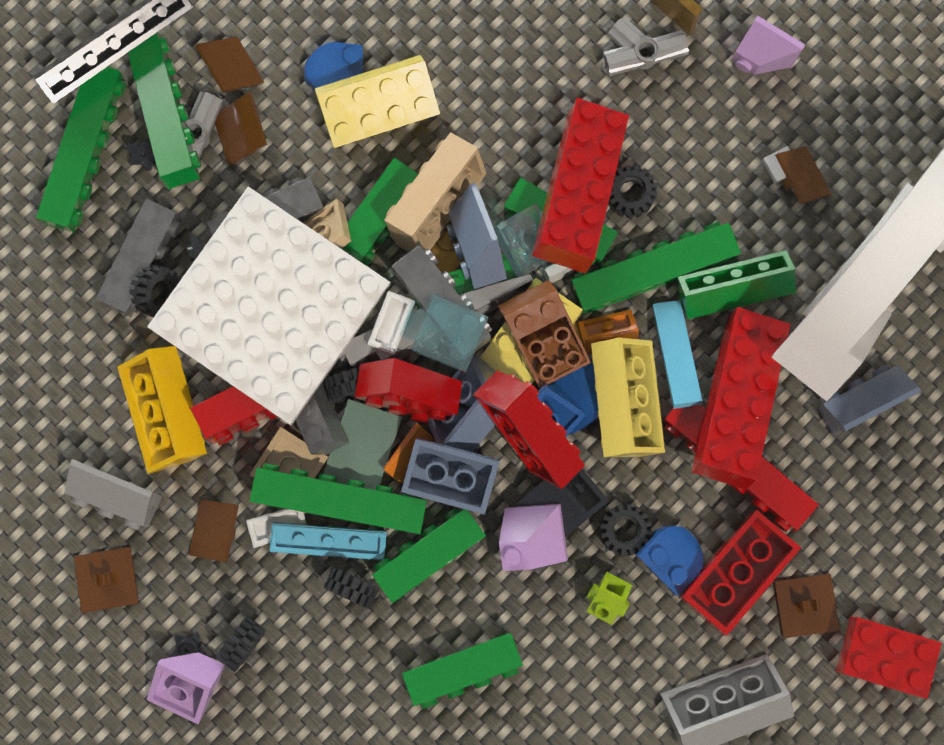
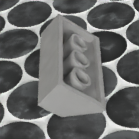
[661,654,794,745]

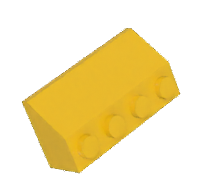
[117,346,207,474]

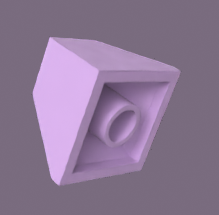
[731,16,805,75]
[499,503,568,571]
[147,652,225,724]

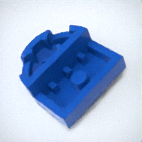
[304,42,363,91]
[635,526,703,596]

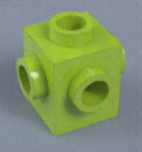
[586,572,632,625]

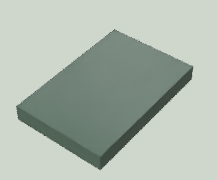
[323,399,403,490]

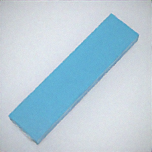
[652,300,702,409]
[270,522,387,560]

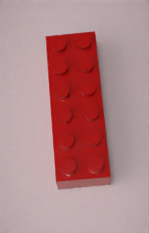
[532,98,629,273]
[691,307,790,489]

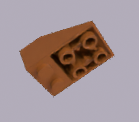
[498,280,591,388]

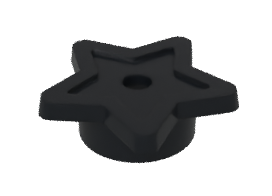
[127,139,155,171]
[169,633,207,658]

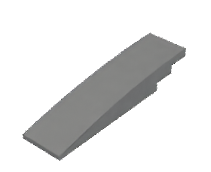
[329,275,533,373]

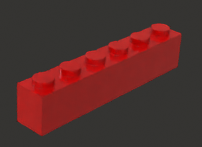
[662,405,819,532]

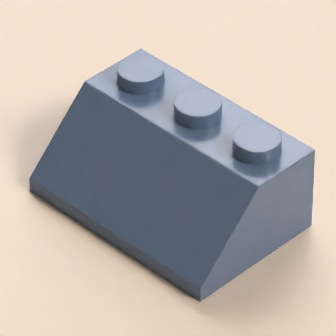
[446,183,507,289]
[427,353,496,453]
[817,365,921,437]
[401,437,500,515]

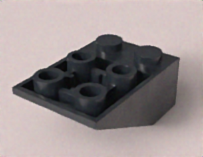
[513,469,609,538]

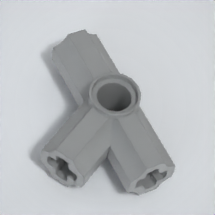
[603,17,689,77]
[185,91,223,158]

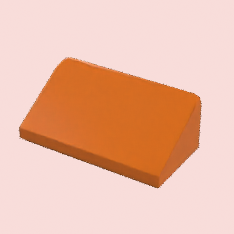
[577,309,639,355]
[384,423,435,484]

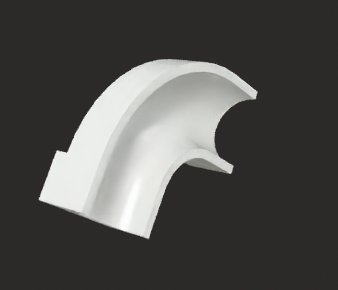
[772,148,944,401]

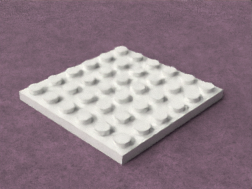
[147,187,390,426]

